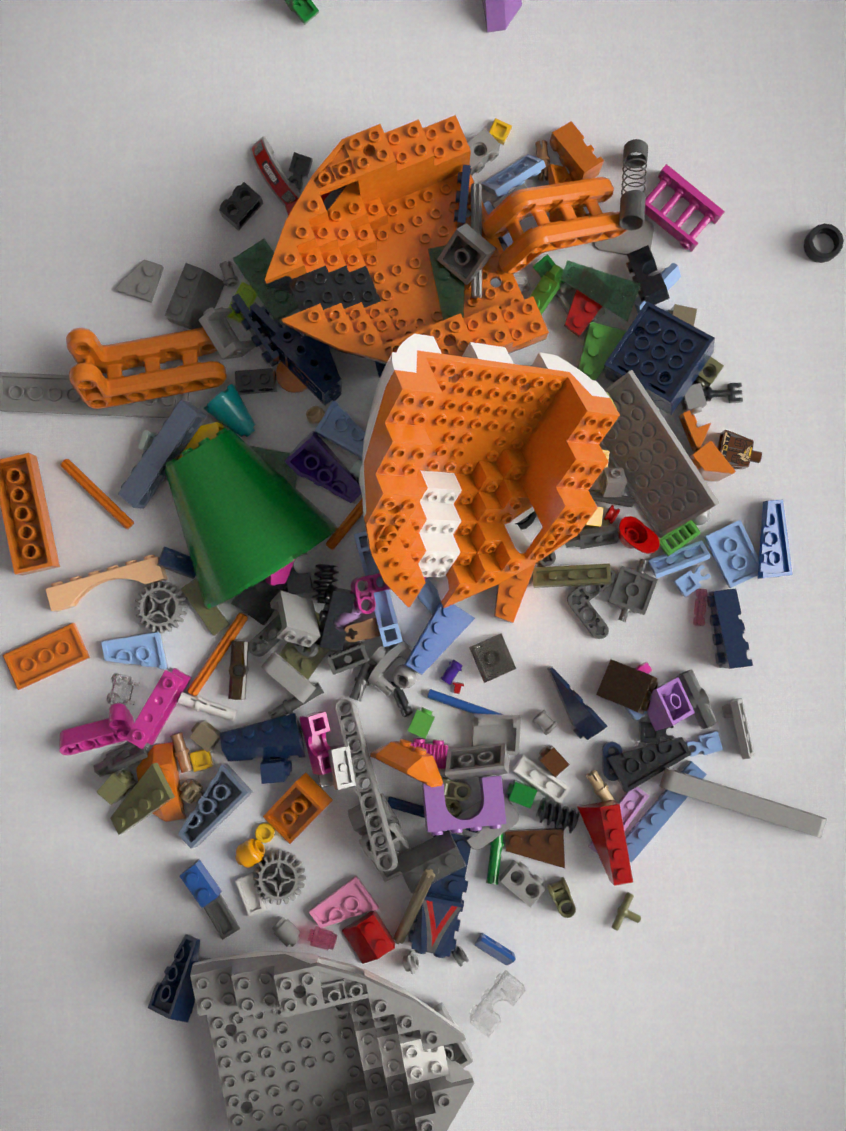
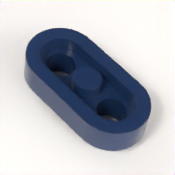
[602,741,622,781]

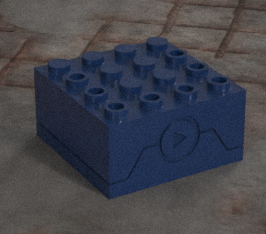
[604,301,715,415]

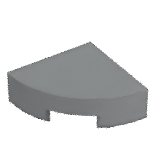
[515,277,531,292]

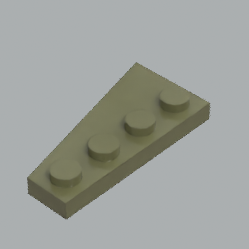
[110,763,175,835]

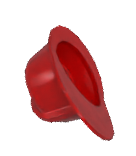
[618,516,660,554]

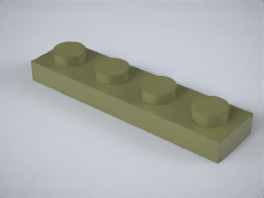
[533,563,611,588]

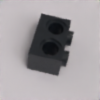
[219,182,263,231]
[235,368,277,395]

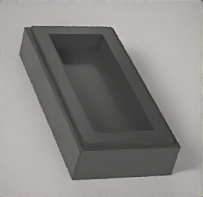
[204,894,240,940]

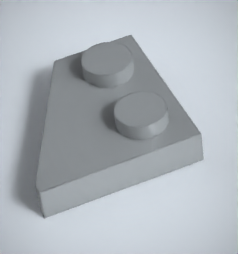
[116,260,164,303]

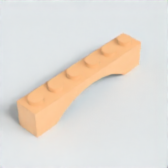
[45,554,168,612]

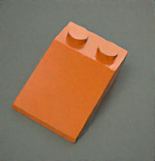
[263,773,333,844]

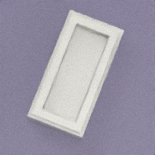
[235,872,267,917]

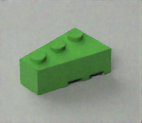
[577,322,626,381]

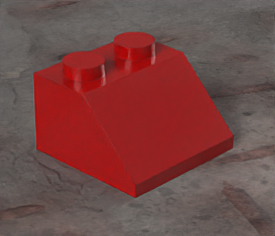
[342,910,395,964]

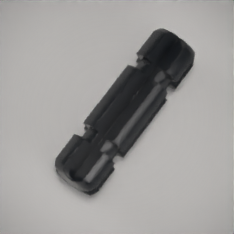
[390,681,413,717]

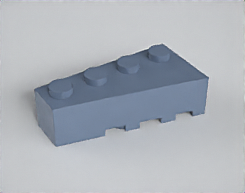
[178,764,253,849]

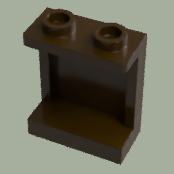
[596,659,658,714]

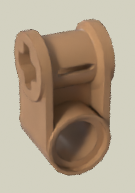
[344,617,381,643]

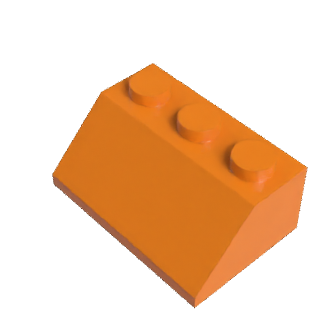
[689,441,736,482]

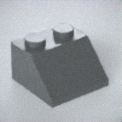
[437,223,496,285]

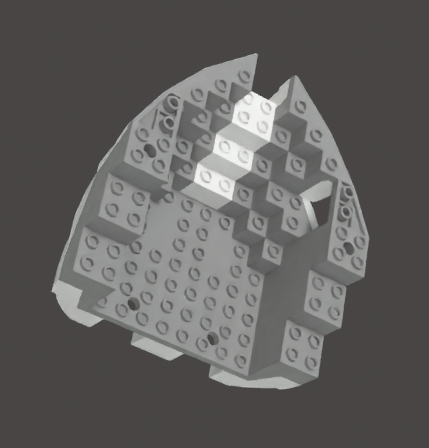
[190,951,474,1131]

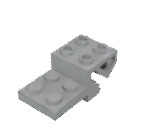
[348,793,412,882]

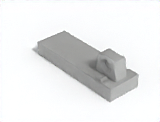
[722,698,754,759]

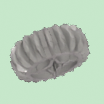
[134,581,188,633]
[253,850,306,905]

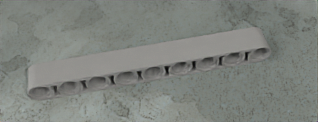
[335,698,398,871]
[659,767,827,838]

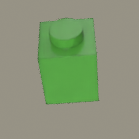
[408,707,435,739]

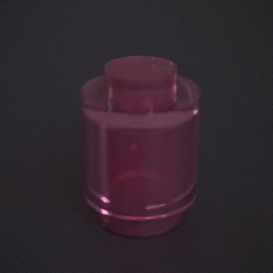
[307,926,337,951]

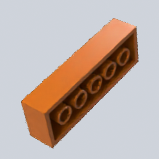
[0,453,60,576]

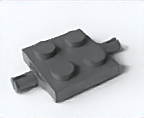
[608,559,658,622]

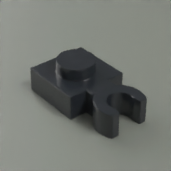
[288,152,313,190]
[639,722,674,742]

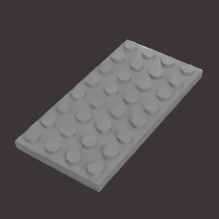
[599,370,719,538]

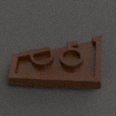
[505,828,565,868]

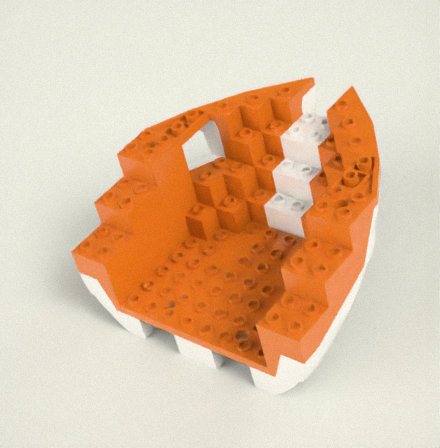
[359,334,620,608]

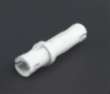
[178,692,238,722]

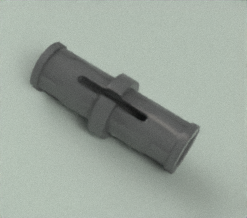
[349,662,374,702]

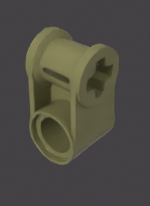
[441,777,471,801]
[546,877,576,918]

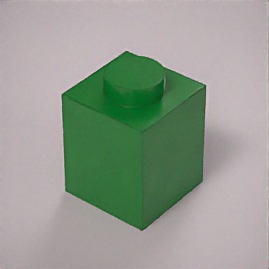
[506,780,538,809]

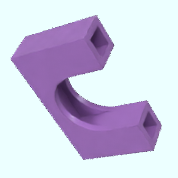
[421,775,507,836]

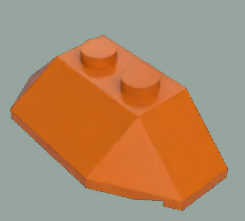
[370,739,443,787]
[136,742,186,822]

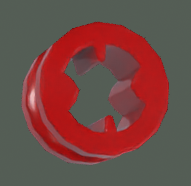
[603,505,620,524]

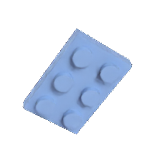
[481,154,546,197]
[704,520,759,588]

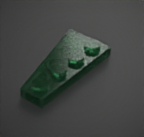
[561,260,641,322]

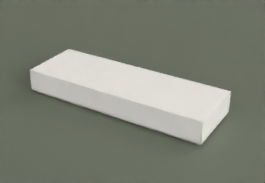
[512,754,571,804]

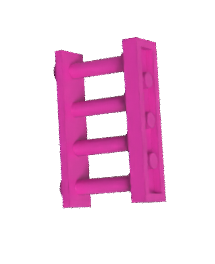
[645,164,725,252]
[125,668,192,749]

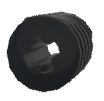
[312,564,339,604]
[536,798,579,834]

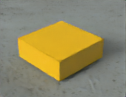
[489,118,512,145]
[189,749,214,772]

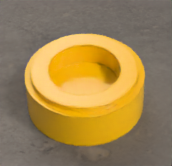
[255,822,275,843]

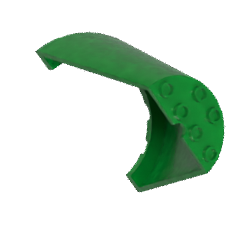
[165,428,338,609]

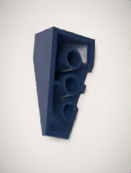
[547,666,608,740]
[148,934,200,1022]

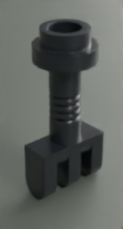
[702,383,743,403]

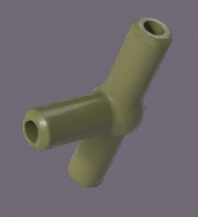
[611,892,641,931]

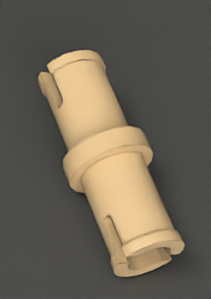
[586,770,615,802]

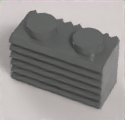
[327,641,370,675]

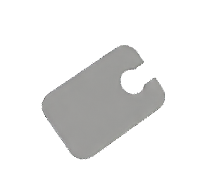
[595,220,654,255]
[457,793,519,850]

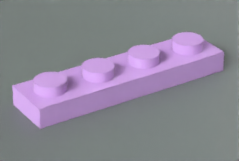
[588,787,650,854]

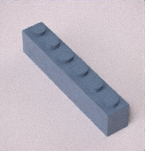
[118,400,207,509]

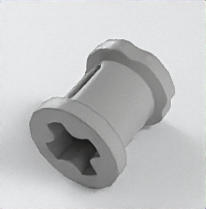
[532,710,558,735]

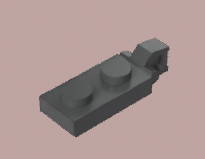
[565,524,618,549]
[93,743,148,777]

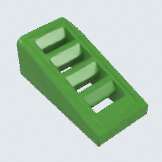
[659,520,701,557]

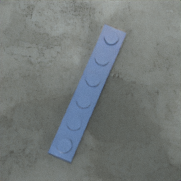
[626,761,707,863]

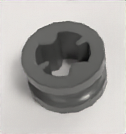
[451,946,469,967]

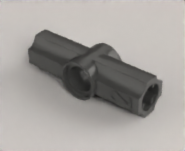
[676,670,717,729]

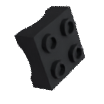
[231,579,282,625]

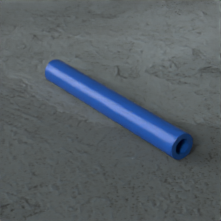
[427,689,503,715]

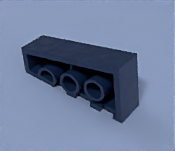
[707,588,753,669]

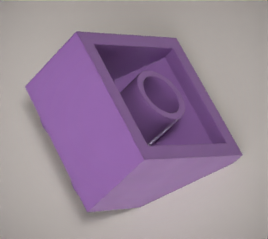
[647,677,695,731]

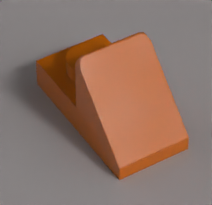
[678,410,711,451]

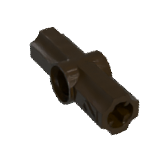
[228,641,249,700]

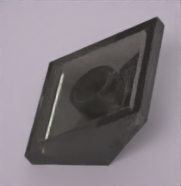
[469,633,516,683]

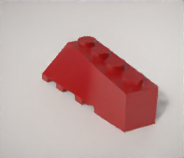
[577,800,633,886]

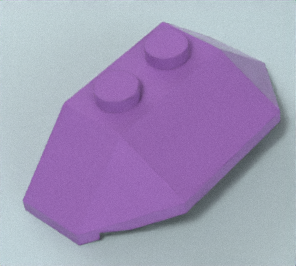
[482,0,522,33]

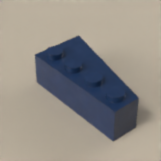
[220,713,306,761]

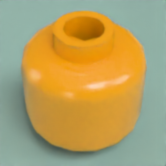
[235,838,265,868]

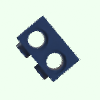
[260,757,292,784]

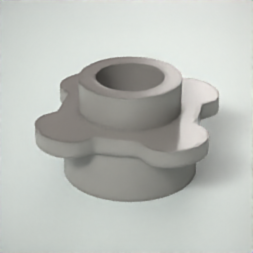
[403,951,419,974]

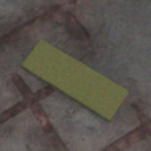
[181,578,230,636]

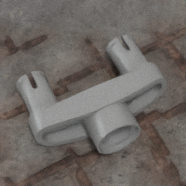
[368,641,411,697]

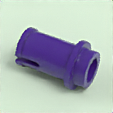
[441,659,463,685]

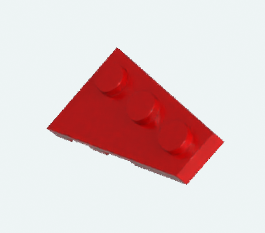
[564,268,614,337]

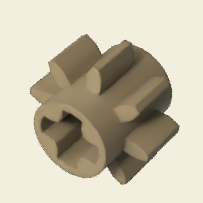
[179,779,204,804]

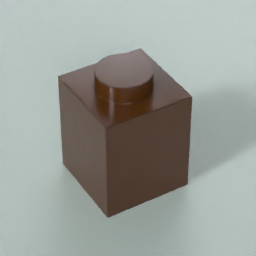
[538,745,570,778]

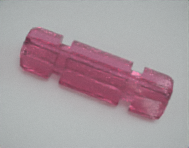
[693,588,707,626]

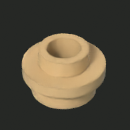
[306,406,325,424]

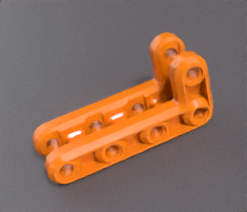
[482,177,627,274]
[66,328,227,409]

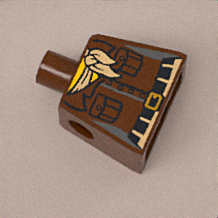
[717,430,762,469]

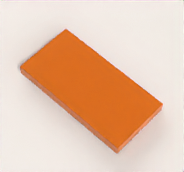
[3,623,90,690]

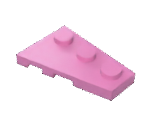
[309,875,379,928]

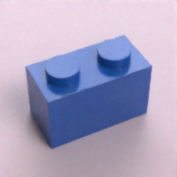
[179,860,222,908]

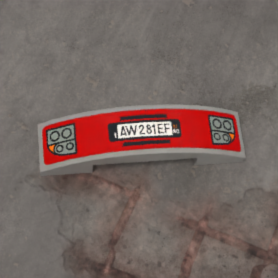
[250,136,301,206]

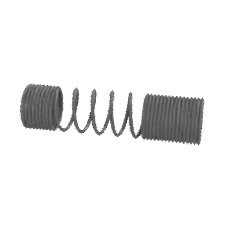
[619,139,648,231]

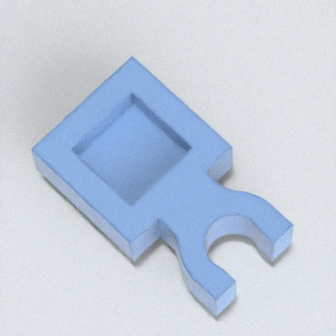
[673,565,711,597]
[685,731,723,757]

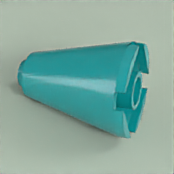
[203,384,256,437]

